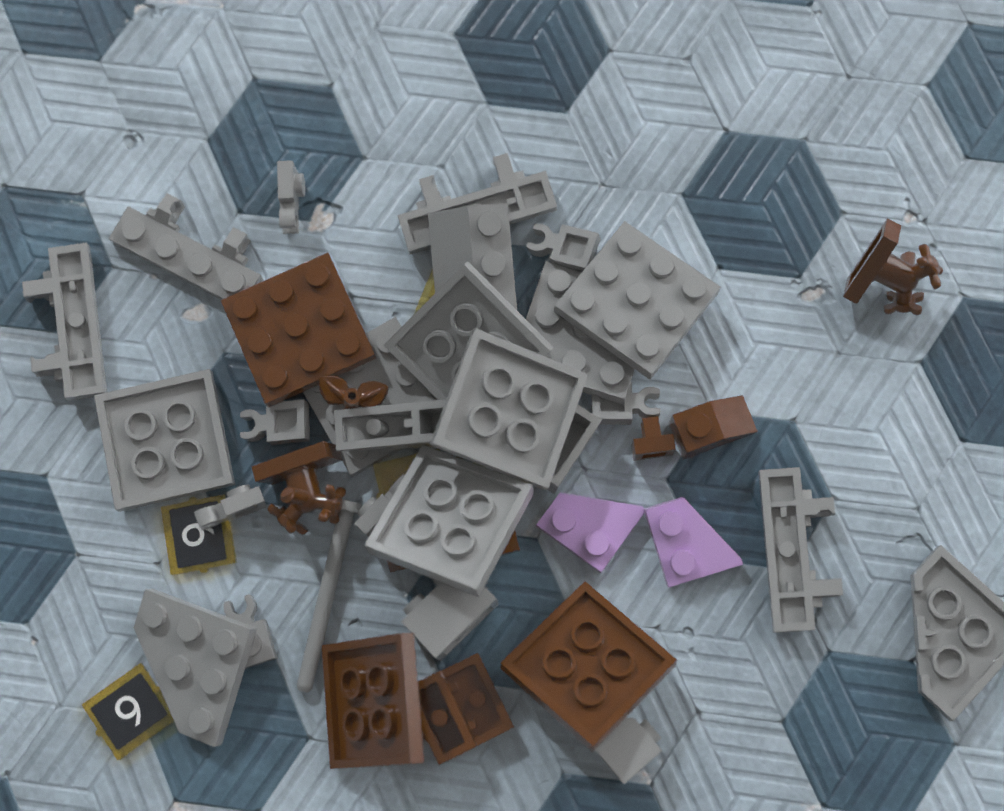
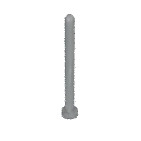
[297,499,362,693]

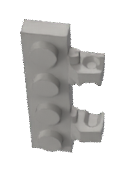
[398,153,557,255]
[108,193,263,300]
[22,243,107,401]
[758,467,843,633]

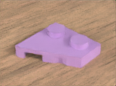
[536,493,644,573]
[644,497,743,587]

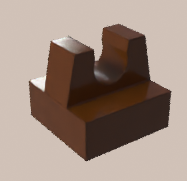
[631,416,676,461]

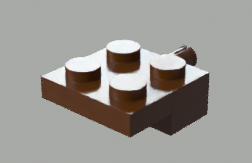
[418,653,514,765]

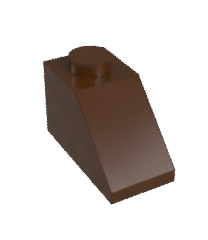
[669,395,758,460]

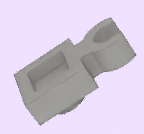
[277,161,305,234]
[526,224,601,272]
[591,382,660,425]
[240,399,310,445]
[354,474,405,537]
[194,484,266,531]
[224,594,278,669]

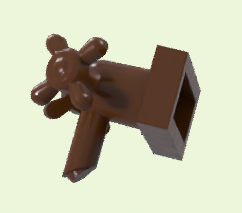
[843,218,943,316]
[251,441,346,535]

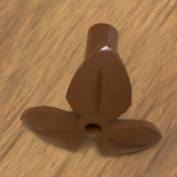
[319,375,389,424]

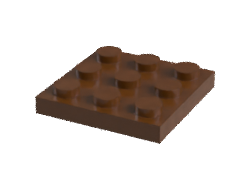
[221,252,377,408]
[500,581,677,752]
[322,633,424,769]

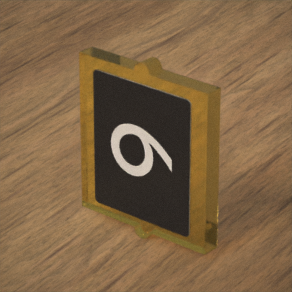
[161,494,237,576]
[82,663,174,760]

